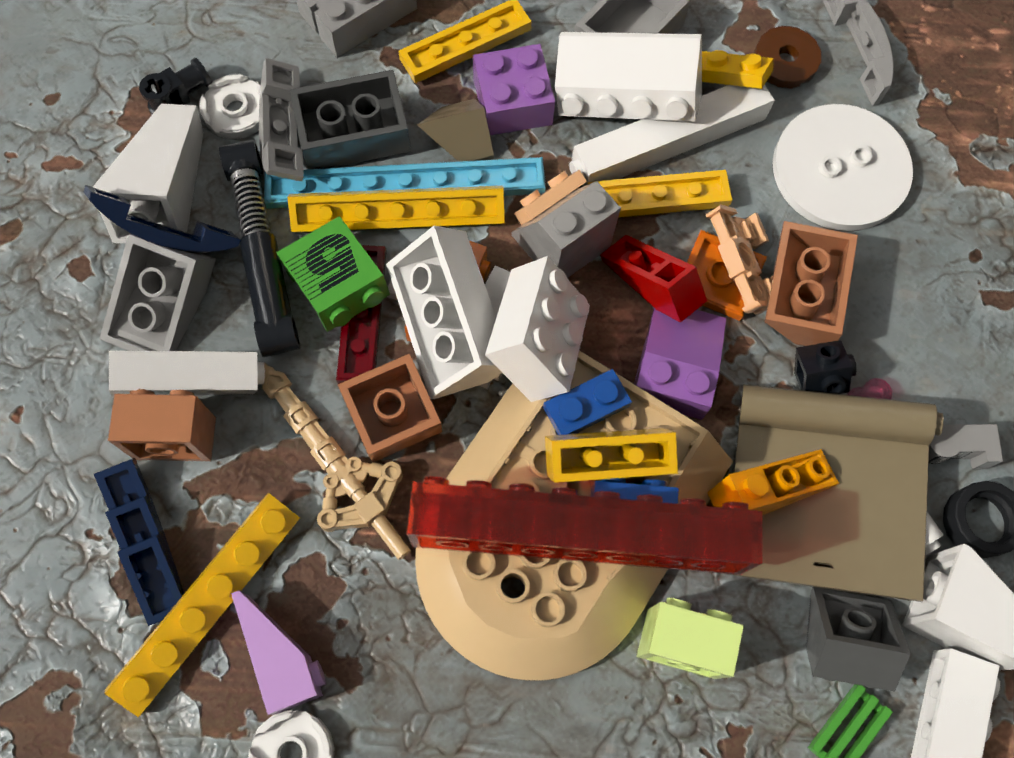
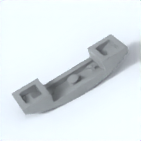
[823,0,893,106]
[259,58,304,181]

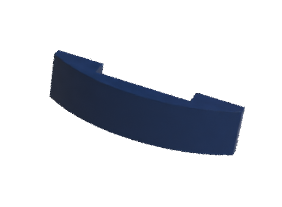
[83,185,240,252]

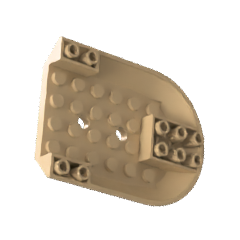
[415,350,733,681]

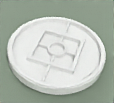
[773,104,913,231]

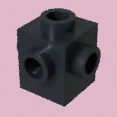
[794,340,857,394]

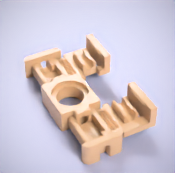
[706,205,773,315]

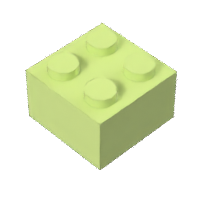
[637,598,744,679]

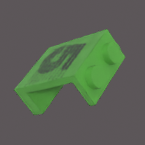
[276,216,390,332]

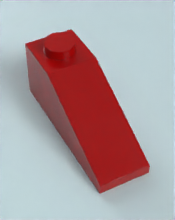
[600,235,708,323]

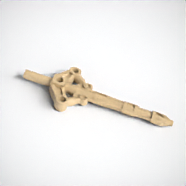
[262,363,411,560]

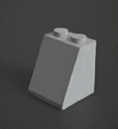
[512,181,621,278]

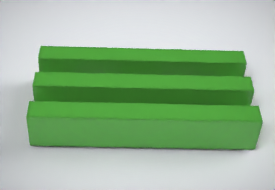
[807,684,893,758]

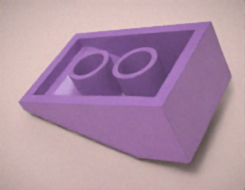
[634,308,726,420]

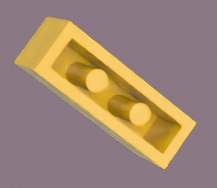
[545,428,678,483]

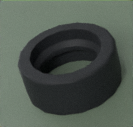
[943,481,1014,559]

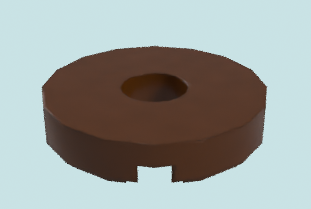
[754,26,821,89]

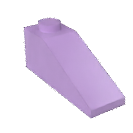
[231,591,326,715]

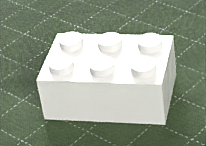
[485,256,590,402]

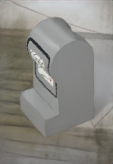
[928,424,1003,469]

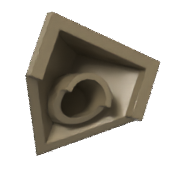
[417,99,494,162]

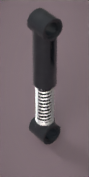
[219,139,301,358]

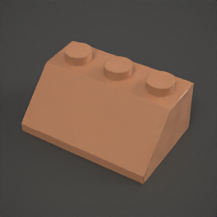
[765,221,858,346]

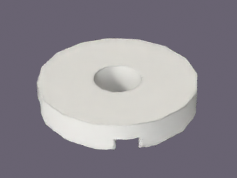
[200,74,261,139]
[248,710,334,758]

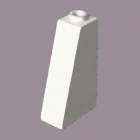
[109,351,265,398]

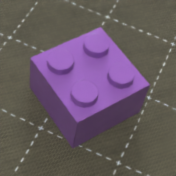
[473,44,555,136]

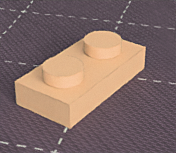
[514,170,587,225]

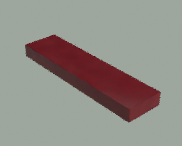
[336,245,387,384]

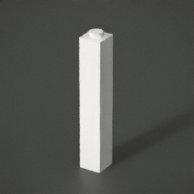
[569,85,775,187]

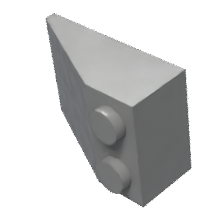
[99,234,216,351]

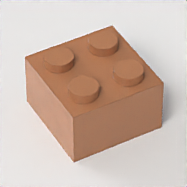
[338,353,442,462]
[108,389,216,461]

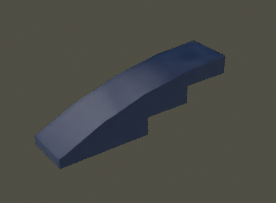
[94,458,184,626]

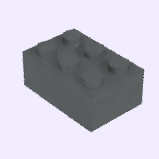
[289,70,411,169]

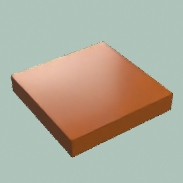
[687,230,767,321]

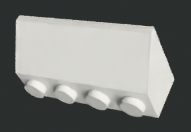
[555,32,702,121]
[386,226,502,399]

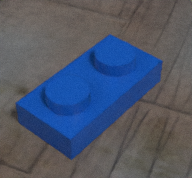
[543,369,632,435]
[590,478,679,512]

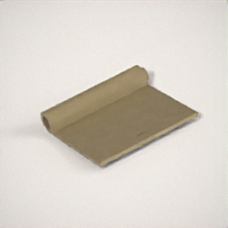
[724,384,944,602]

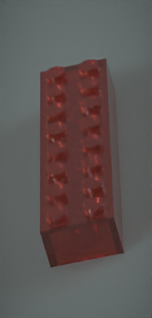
[407,477,762,575]

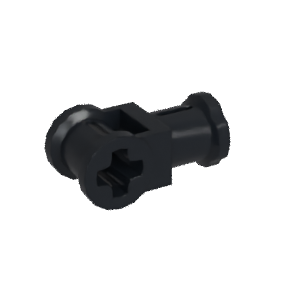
[139,58,212,115]

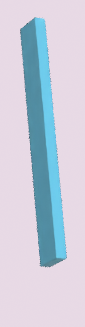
[264,157,546,209]

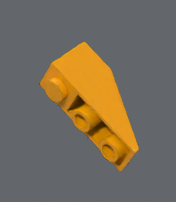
[707,449,839,528]

